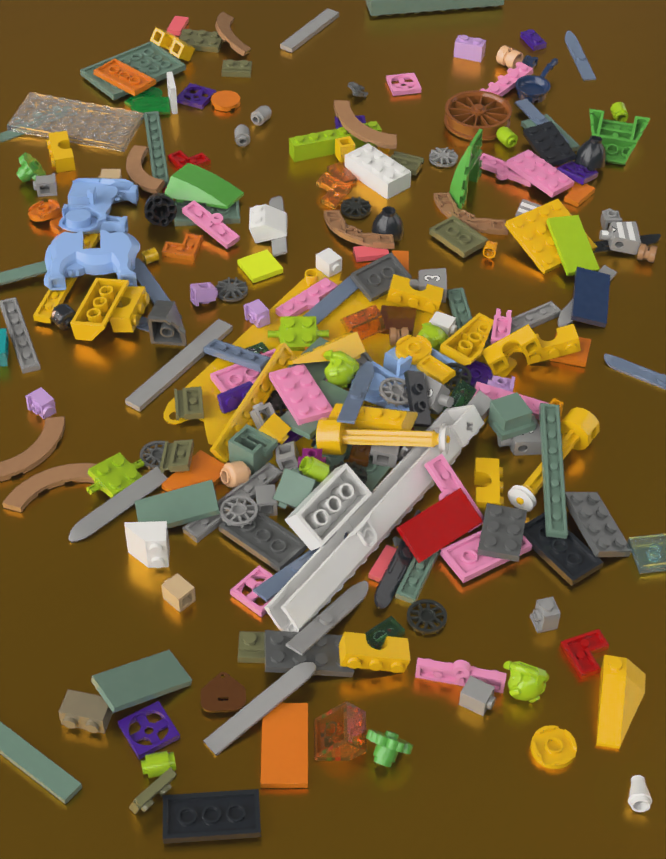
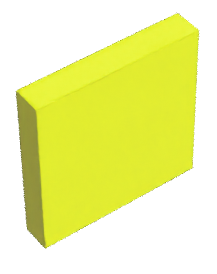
[237,250,283,283]

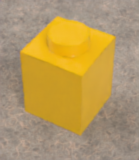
[335,136,355,163]
[258,413,291,444]

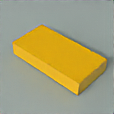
[416,354,456,385]

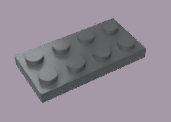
[565,492,632,557]
[219,503,307,572]
[264,630,354,677]

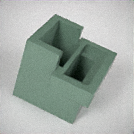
[488,392,536,441]
[228,424,278,475]
[272,468,315,509]

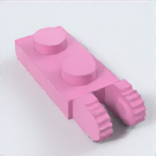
[490,308,512,344]

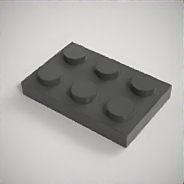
[350,252,412,302]
[477,503,527,562]

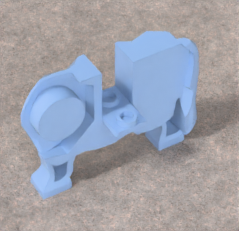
[58,178,139,235]
[44,230,140,290]
[351,346,462,411]

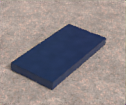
[571,267,610,328]

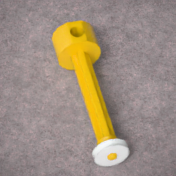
[507,407,600,512]
[316,417,450,455]

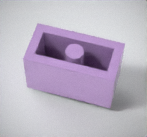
[454,35,486,62]

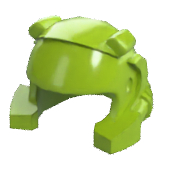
[418,322,449,351]
[323,350,359,389]
[503,661,549,703]

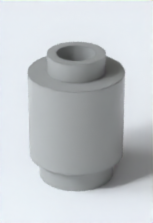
[251,105,272,126]
[234,124,250,147]

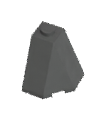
[148,300,187,346]

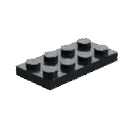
[523,121,576,167]
[523,512,604,586]
[163,789,261,844]

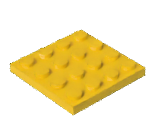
[505,199,597,274]

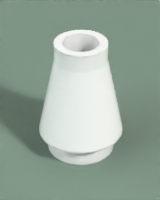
[628,775,652,812]

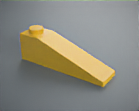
[439,312,494,366]
[287,331,366,365]
[596,655,646,749]

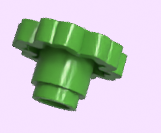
[16,152,46,182]
[366,729,414,767]

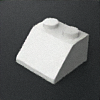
[249,204,287,244]
[124,521,170,568]

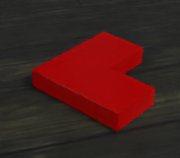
[167,150,211,170]
[560,629,609,680]

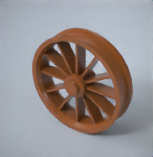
[444,90,512,141]

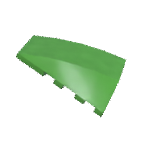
[589,108,650,165]
[449,129,483,209]
[164,163,244,209]

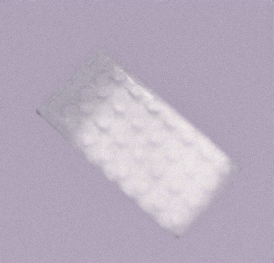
[7,92,144,152]

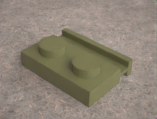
[221,59,252,78]
[390,151,424,175]
[174,387,204,421]
[160,439,194,473]
[237,631,265,663]
[129,767,177,814]

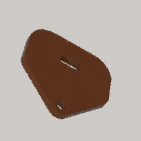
[201,672,246,713]

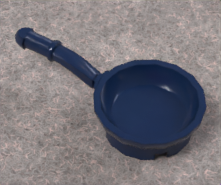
[515,58,558,103]

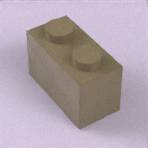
[59,689,113,734]

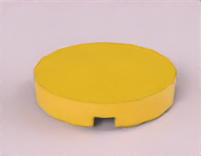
[395,335,432,365]
[530,725,577,769]

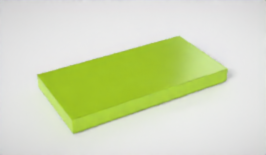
[546,215,600,276]

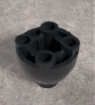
[574,136,606,171]
[144,193,177,227]
[371,206,404,241]

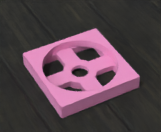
[386,73,422,96]
[230,565,273,617]

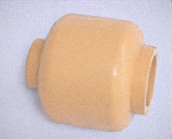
[220,461,251,488]

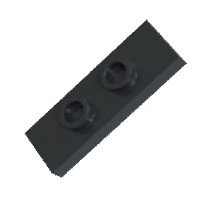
[404,370,432,427]

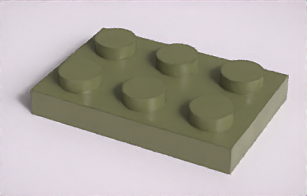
[179,29,223,53]
[429,216,488,258]

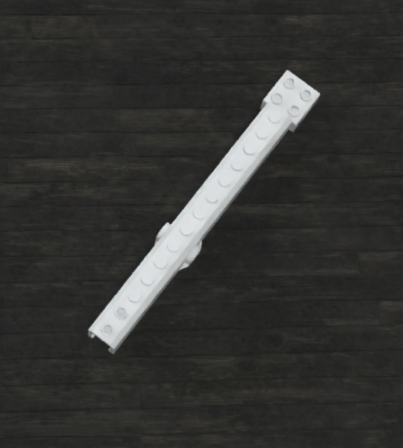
[264,404,484,632]

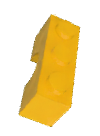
[150,27,195,61]
[46,131,76,173]
[386,274,444,314]
[110,286,150,333]
[481,324,542,376]
[525,324,581,365]
[474,457,504,515]
[339,632,411,673]

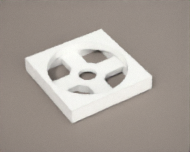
[166,72,178,114]

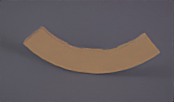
[215,12,251,56]
[334,100,397,149]
[126,145,165,194]
[433,192,508,235]
[324,210,394,249]
[0,416,66,482]
[2,463,96,513]

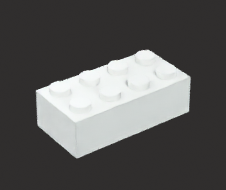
[344,143,411,199]
[285,463,372,551]

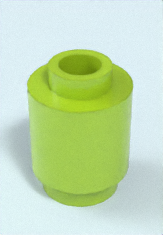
[610,102,628,122]
[496,126,518,148]
[299,456,330,483]
[141,751,176,778]

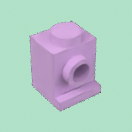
[190,282,218,306]
[243,299,270,329]
[487,375,515,392]
[25,387,56,419]

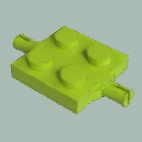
[268,316,329,351]
[86,452,145,498]

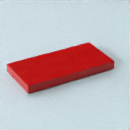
[396,488,483,563]

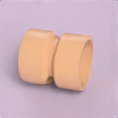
[496,45,524,69]

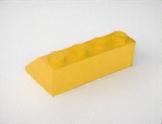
[70,278,129,341]
[329,403,418,430]

